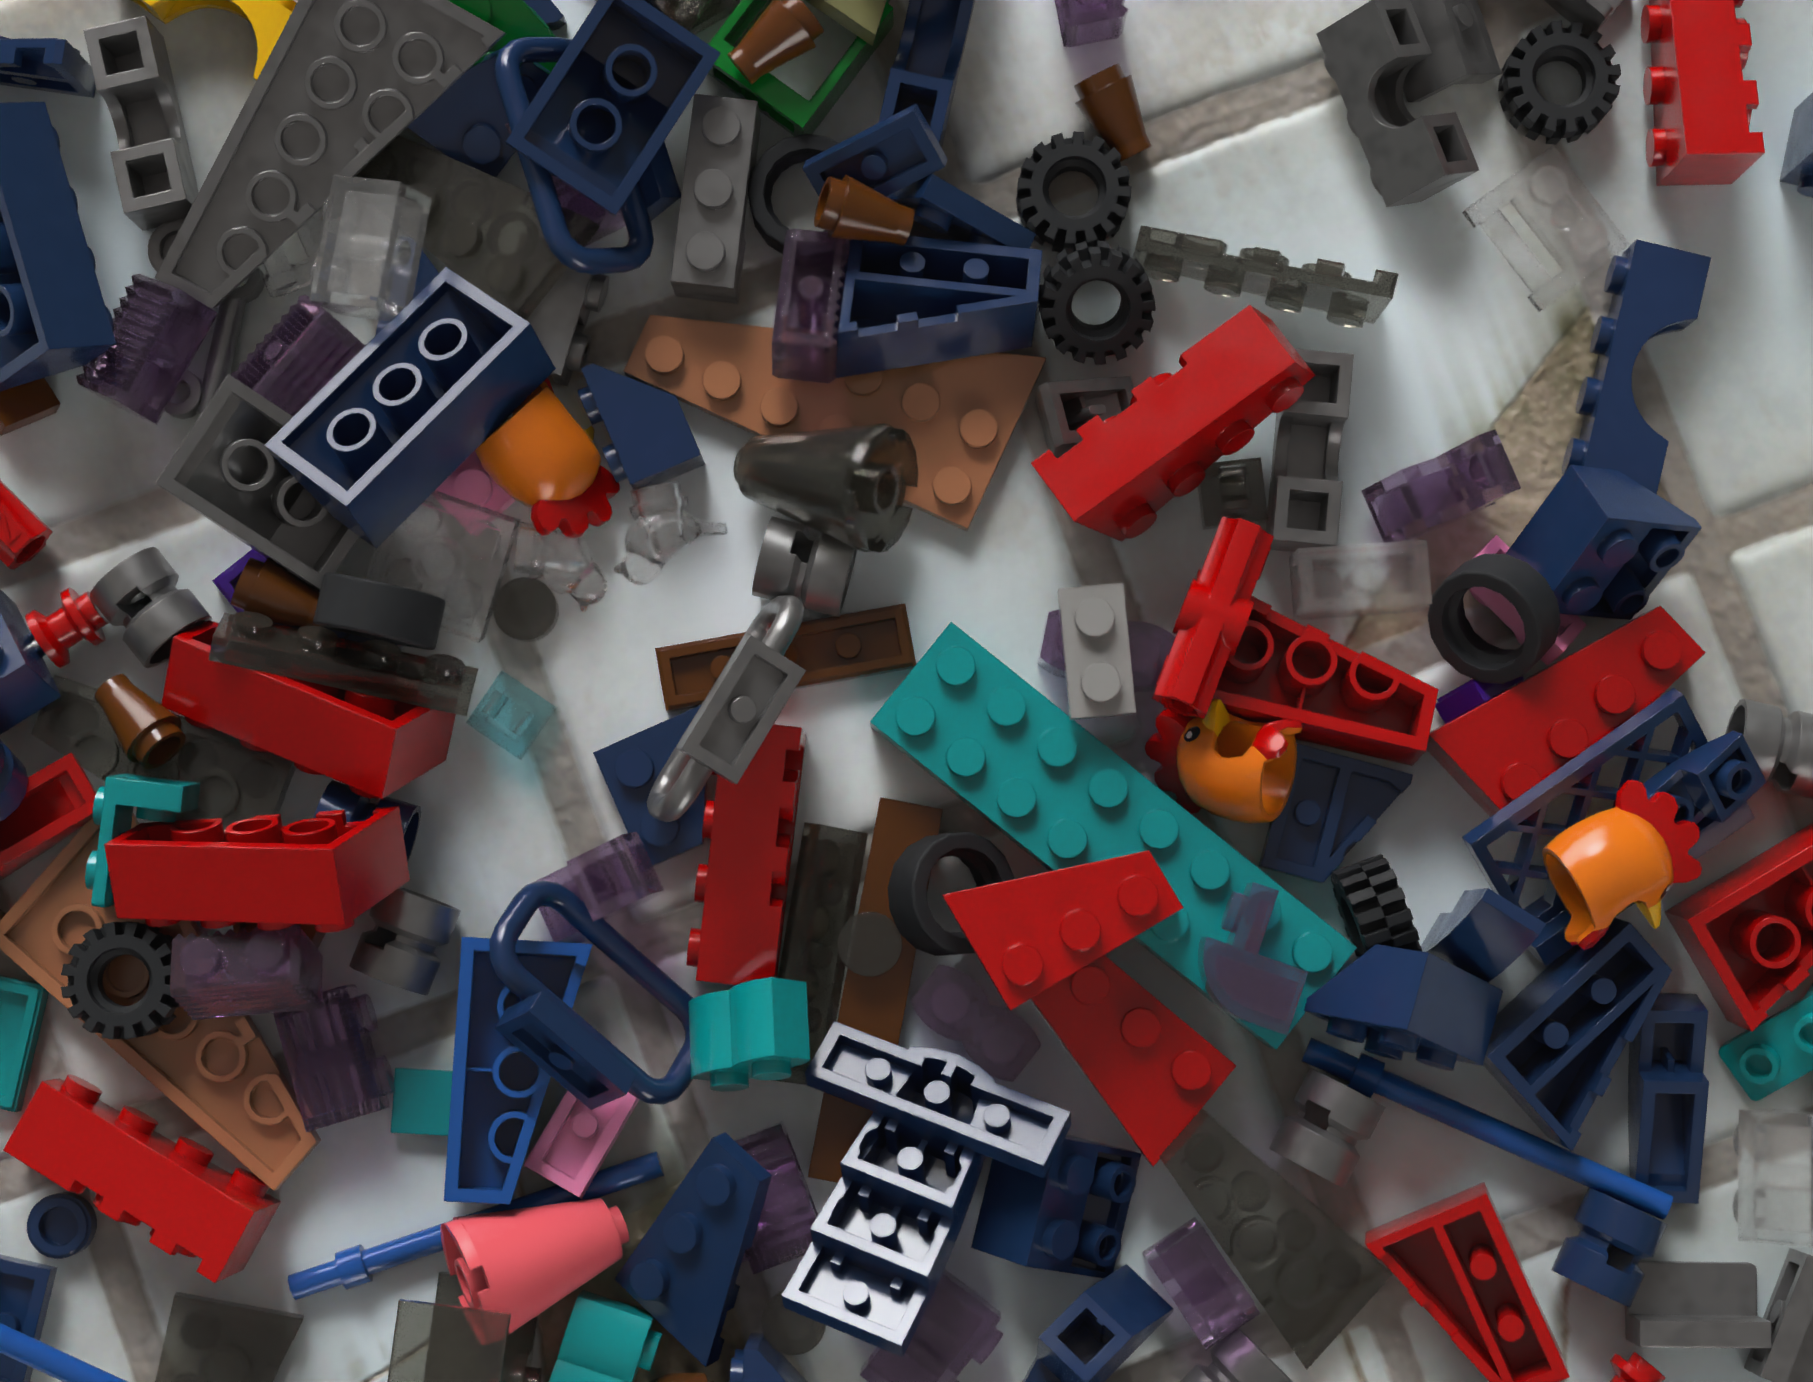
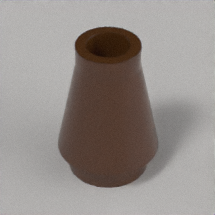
[727,0,824,85]
[1074,63,1152,162]
[814,175,914,246]
[231,557,322,633]
[95,674,186,769]

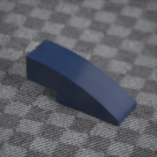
[1421,888,1546,983]
[1628,993,1709,1204]

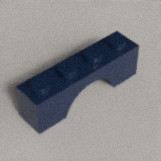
[879,0,975,148]
[1562,239,1711,494]

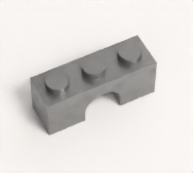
[1316,0,1479,207]
[83,15,199,231]
[670,94,761,304]
[1266,349,1354,555]

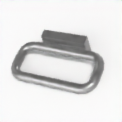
[647,595,806,822]

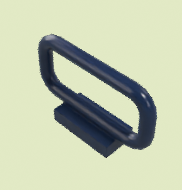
[494,37,681,275]
[489,880,693,1110]

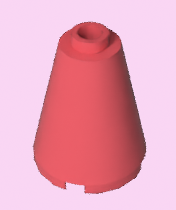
[440,1198,629,1345]

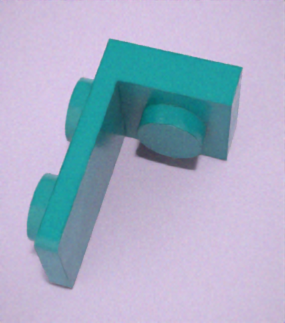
[85,773,201,908]
[1718,983,1813,1101]

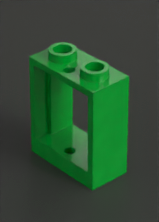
[708,0,894,136]

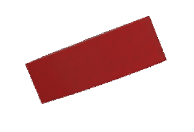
[0,752,96,880]

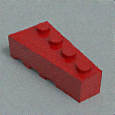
[1641,0,1765,186]
[1164,569,1439,766]

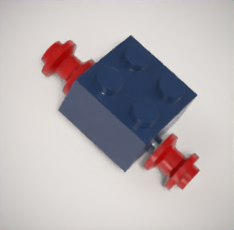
[0,587,109,735]

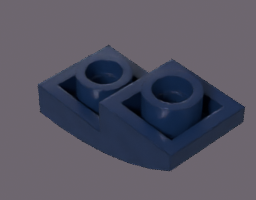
[1643,731,1766,825]

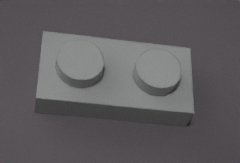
[1057,583,1136,720]

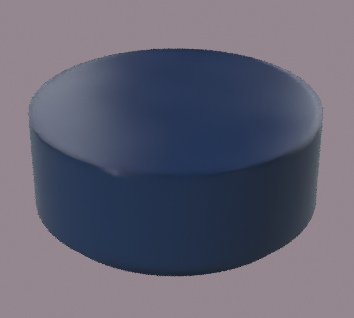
[27,1192,97,1259]

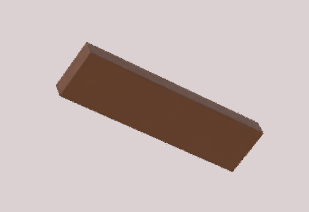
[655,603,916,712]

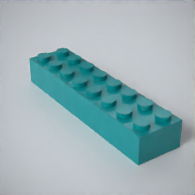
[870,622,1357,1049]

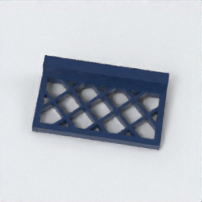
[1462,688,1755,966]

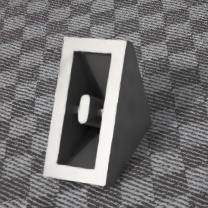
[1035,376,1133,458]

